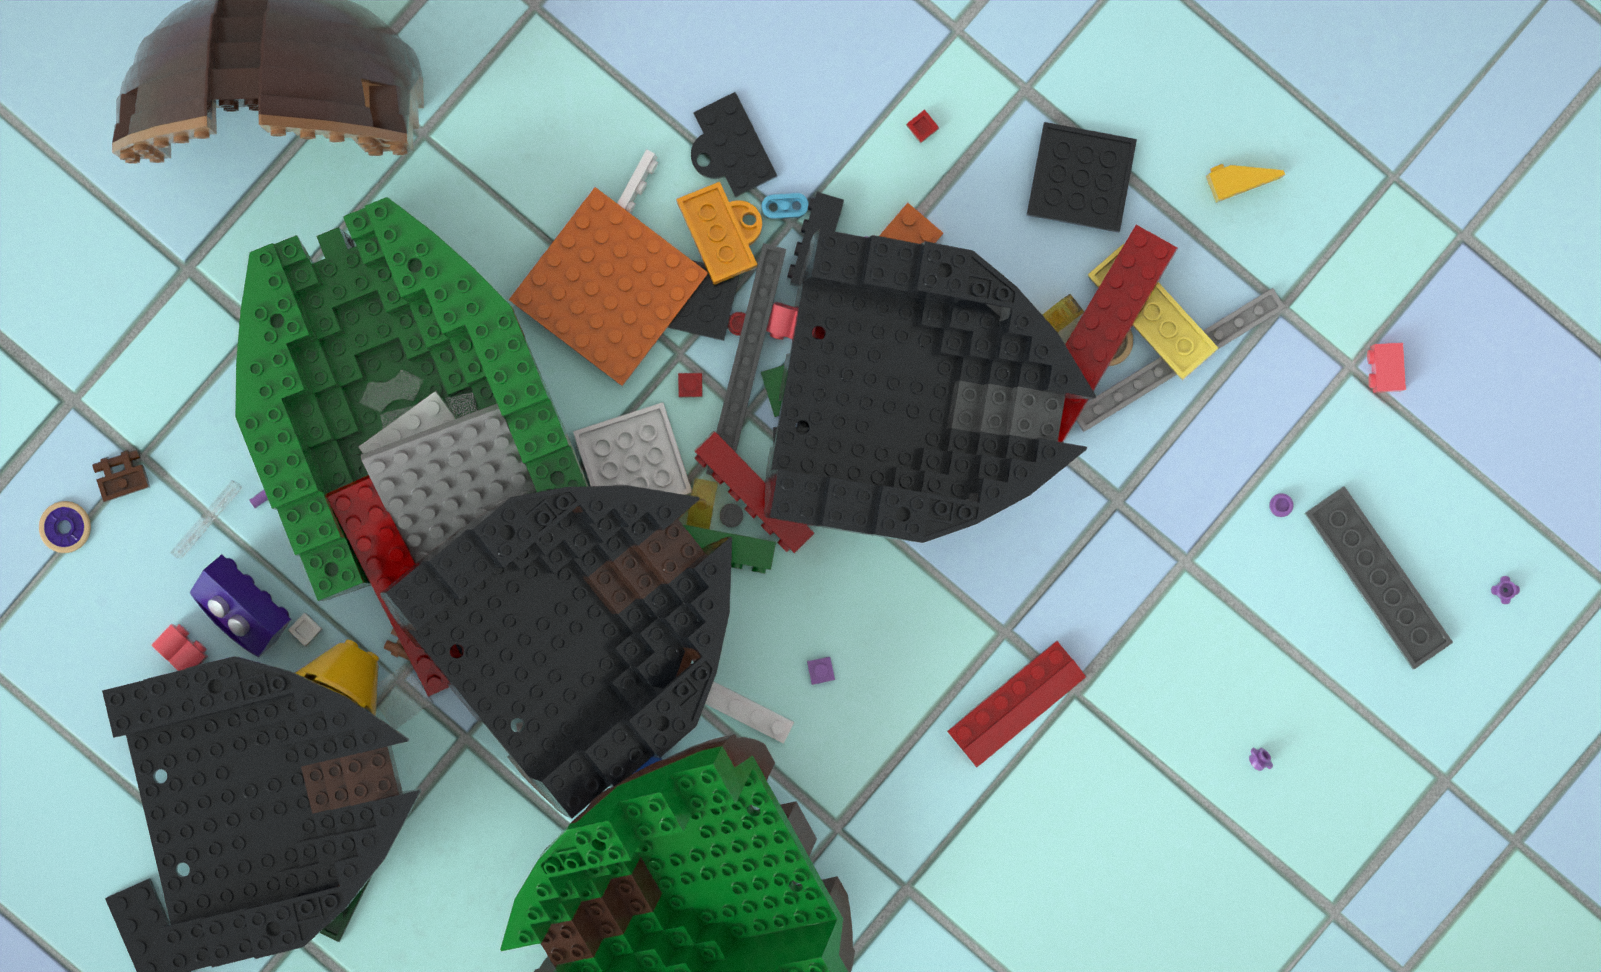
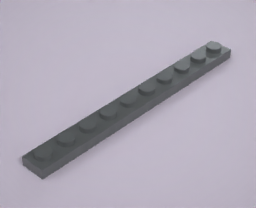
[706,243,786,475]

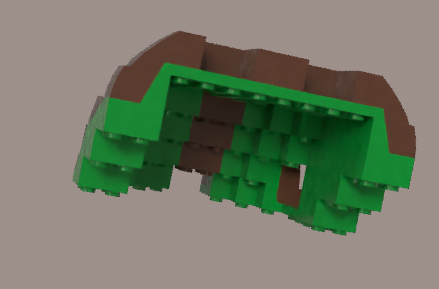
[500,734,855,972]

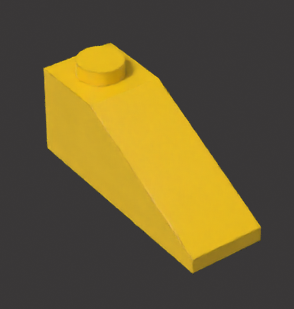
[1206,164,1285,203]

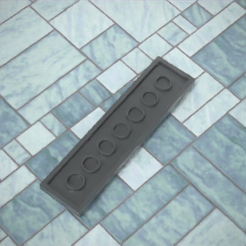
[1304,486,1453,669]

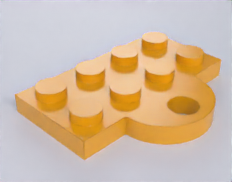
[676,182,762,285]

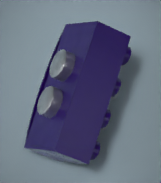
[189,554,291,658]

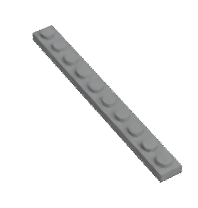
[1076,288,1285,432]

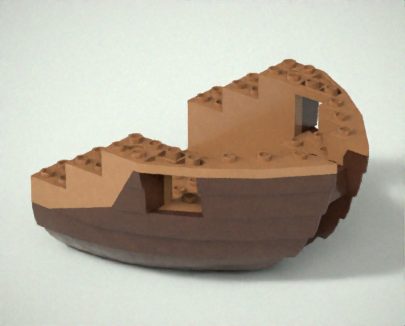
[112,0,424,164]

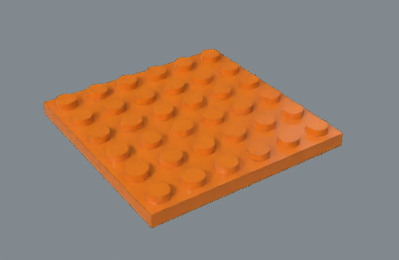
[509,187,708,386]

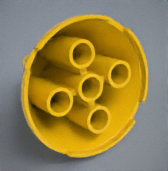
[295,639,379,716]

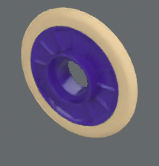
[39,501,91,553]

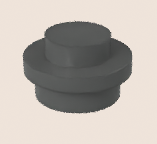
[720,504,743,527]

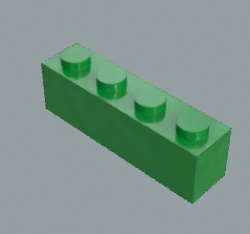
[682,524,776,574]

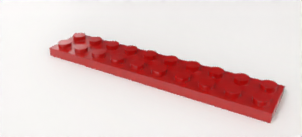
[1058,224,1178,442]
[327,475,461,697]

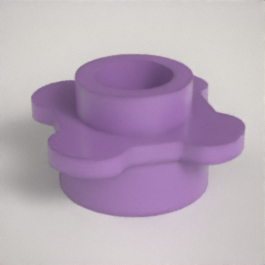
[1491,576,1520,604]
[1249,748,1273,771]

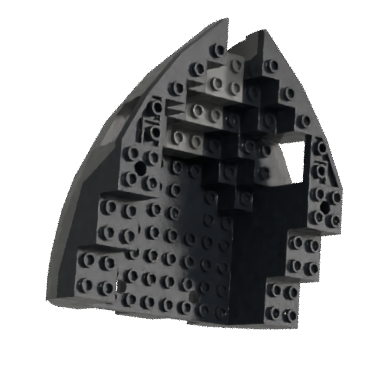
[764,229,1096,543]

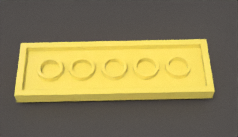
[1088,244,1218,381]

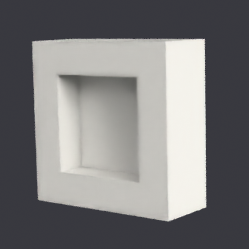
[288,613,322,646]

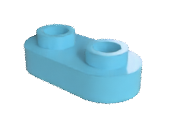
[761,193,808,219]

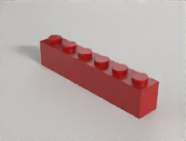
[693,431,815,553]

